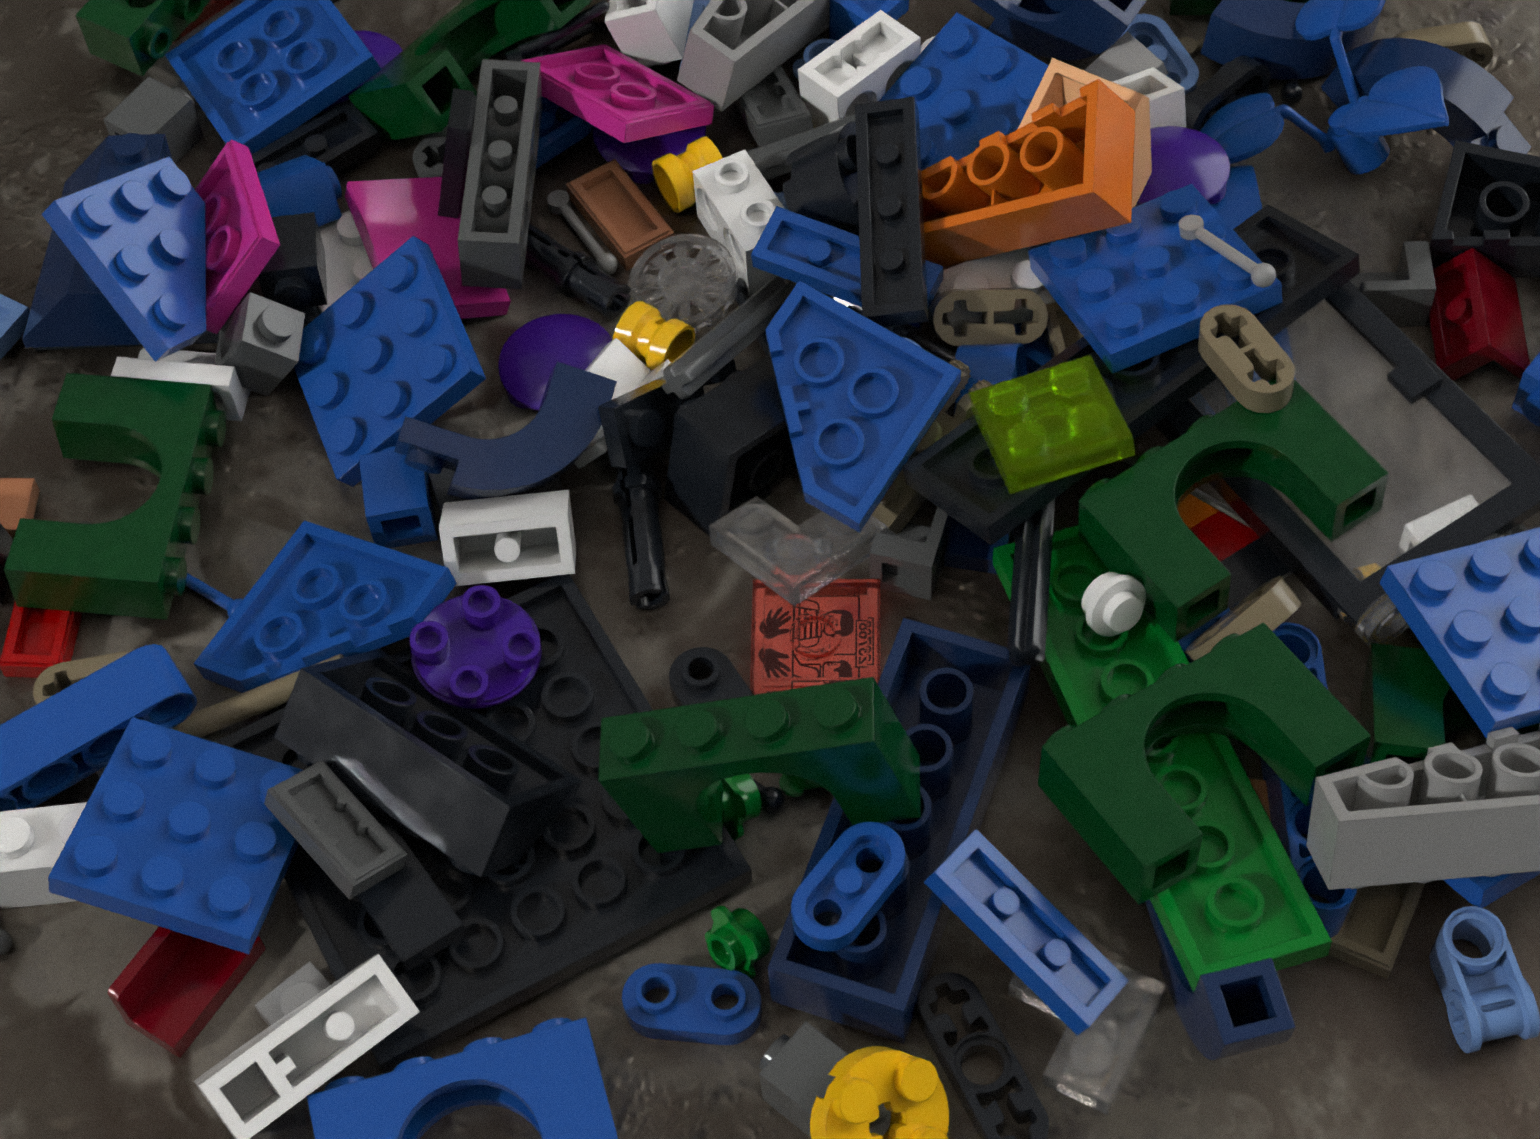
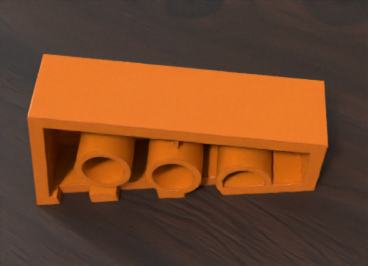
[922,79,1136,267]

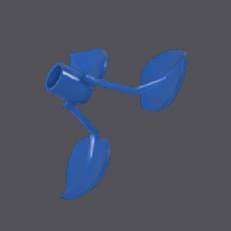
[1200,0,1449,174]

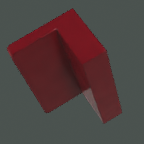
[1429,247,1530,381]
[107,927,266,1058]

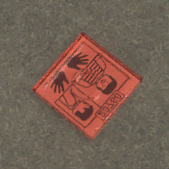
[750,579,881,695]

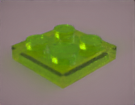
[969,355,1135,494]

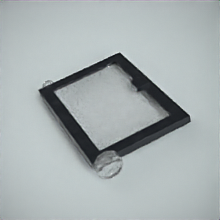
[1155,281,1540,648]

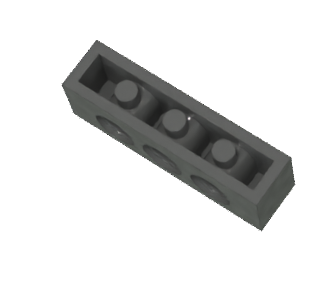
[458,59,543,289]

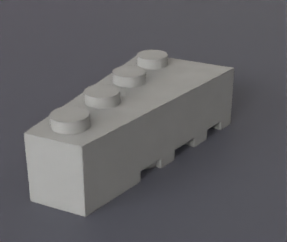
[677,0,830,112]
[1306,725,1540,890]

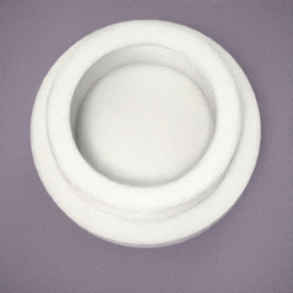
[1081,572,1146,637]

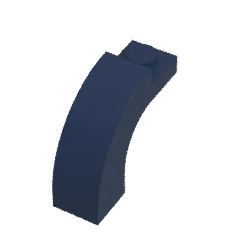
[970,0,1147,60]
[1200,0,1384,80]
[1321,38,1531,154]
[394,361,617,500]
[1145,899,1296,1060]

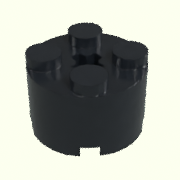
[783,121,859,236]

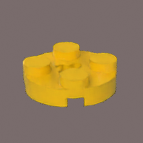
[810,1046,949,1139]

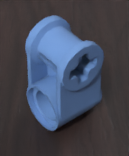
[1429,906,1540,1054]

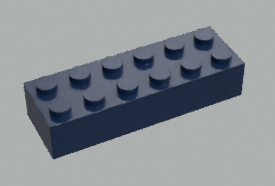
[768,618,1030,1044]

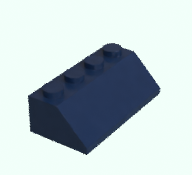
[22,133,172,348]

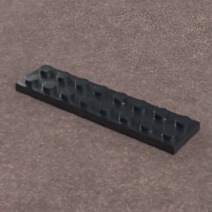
[903,204,1360,545]

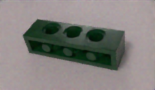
[75,0,211,77]

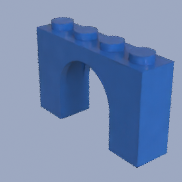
[307,1017,618,1139]

